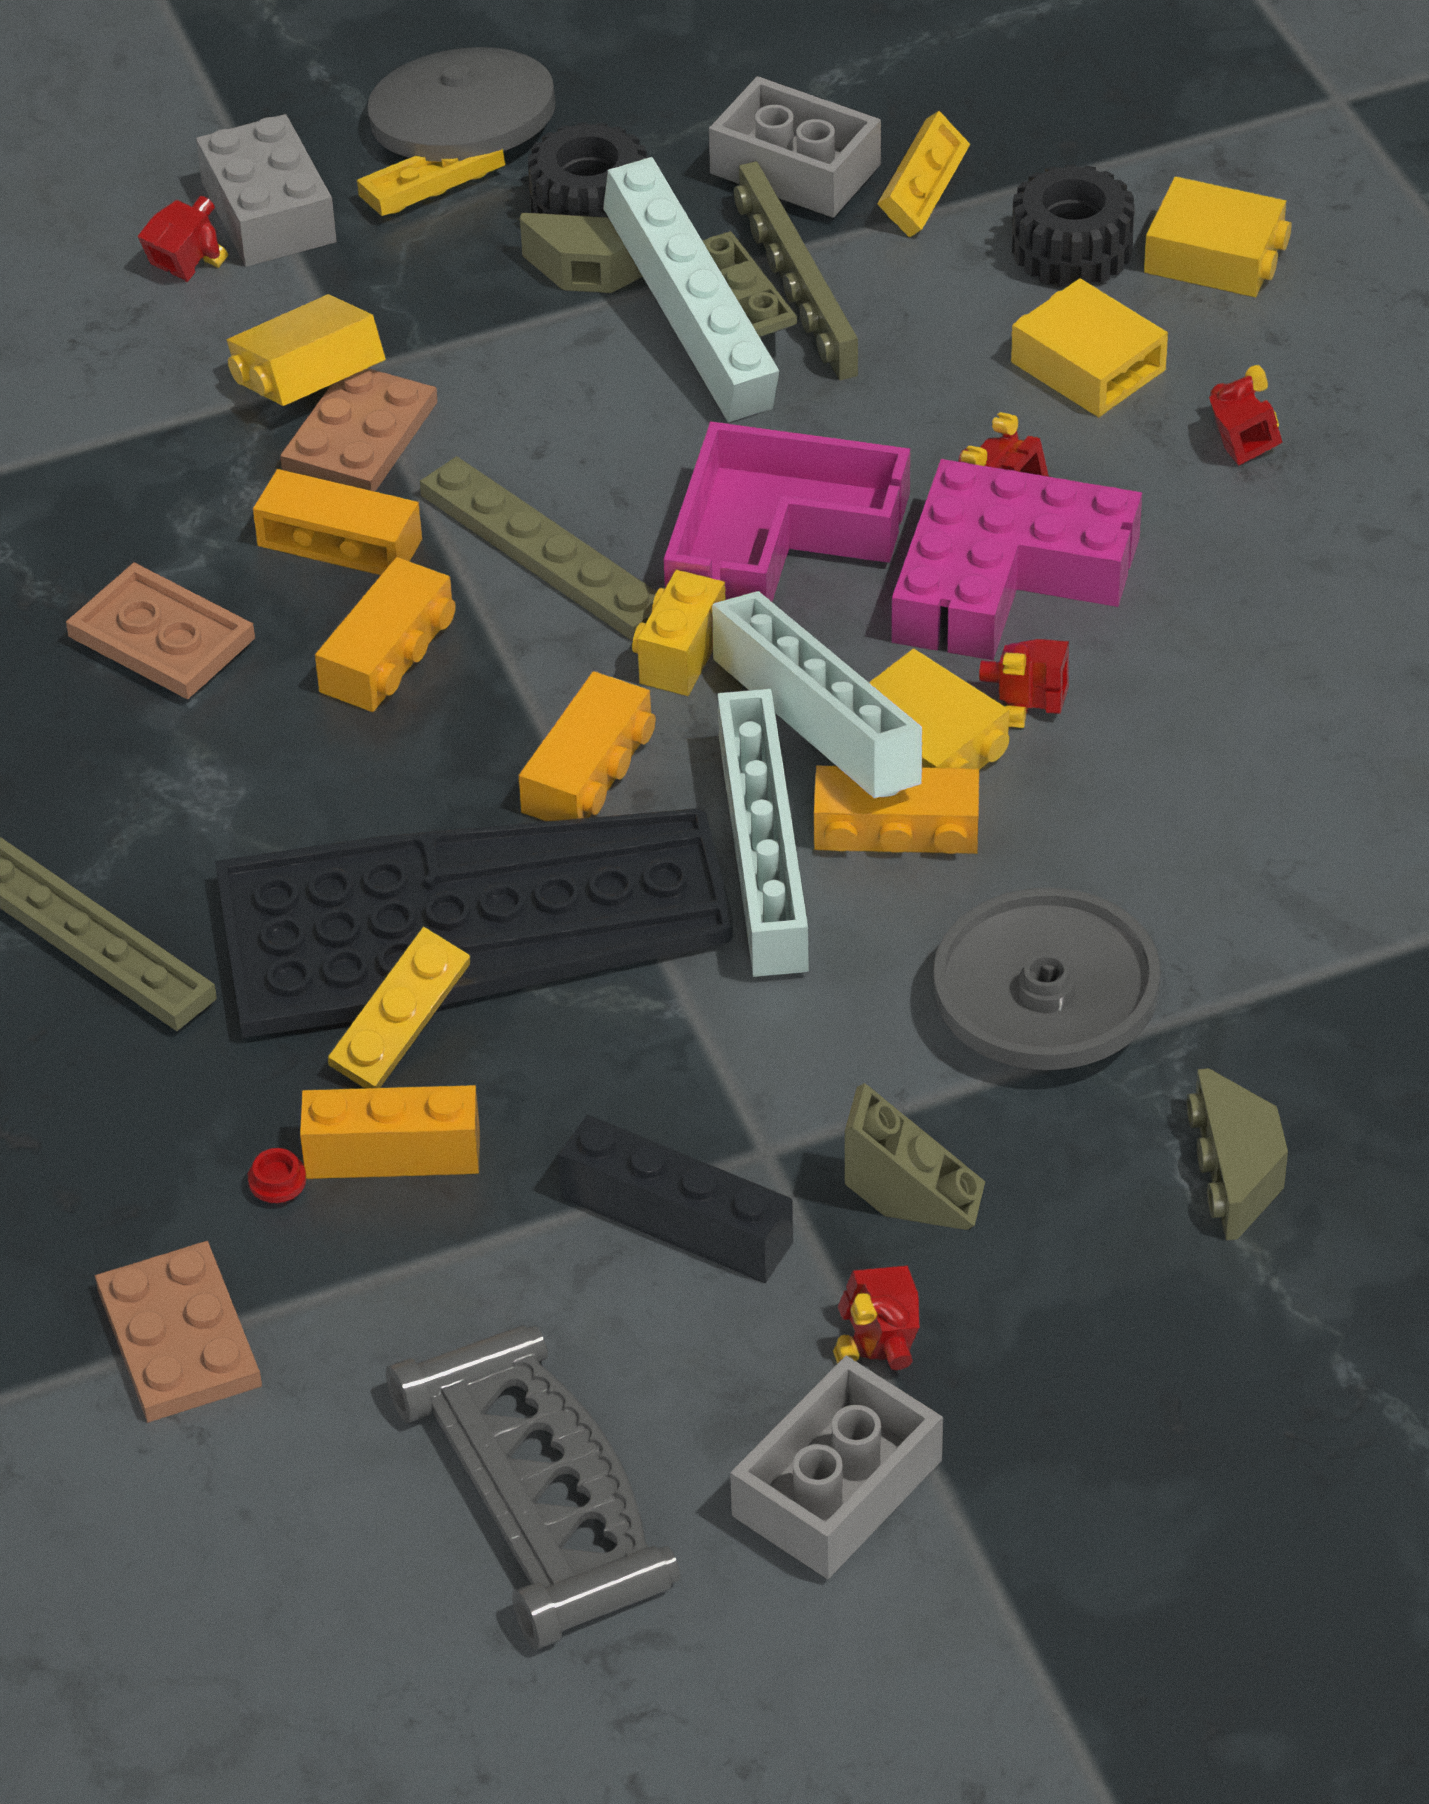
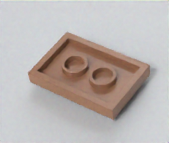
[280,368,438,492]
[66,562,255,699]
[95,1241,262,1423]

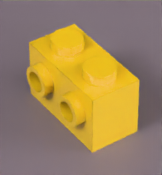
[632,570,725,696]

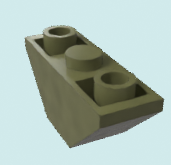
[520,212,643,293]
[702,231,797,338]
[1187,1068,1288,1240]
[845,1083,985,1230]

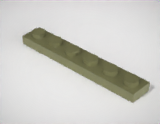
[734,161,858,381]
[420,456,657,641]
[0,837,217,1031]

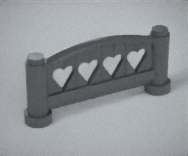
[386,1325,680,1650]

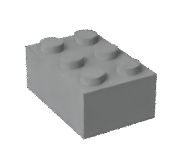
[709,76,881,218]
[196,114,337,267]
[730,1355,943,1579]

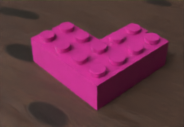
[664,421,910,602]
[892,459,1142,661]

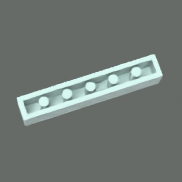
[603,157,779,423]
[712,591,922,798]
[718,689,809,977]

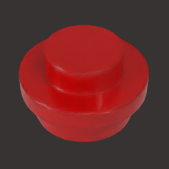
[248,1148,306,1203]

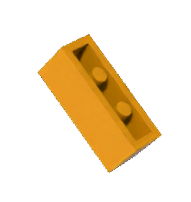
[253,469,422,575]
[315,557,456,712]
[518,671,656,822]
[814,765,979,854]
[300,1085,480,1179]

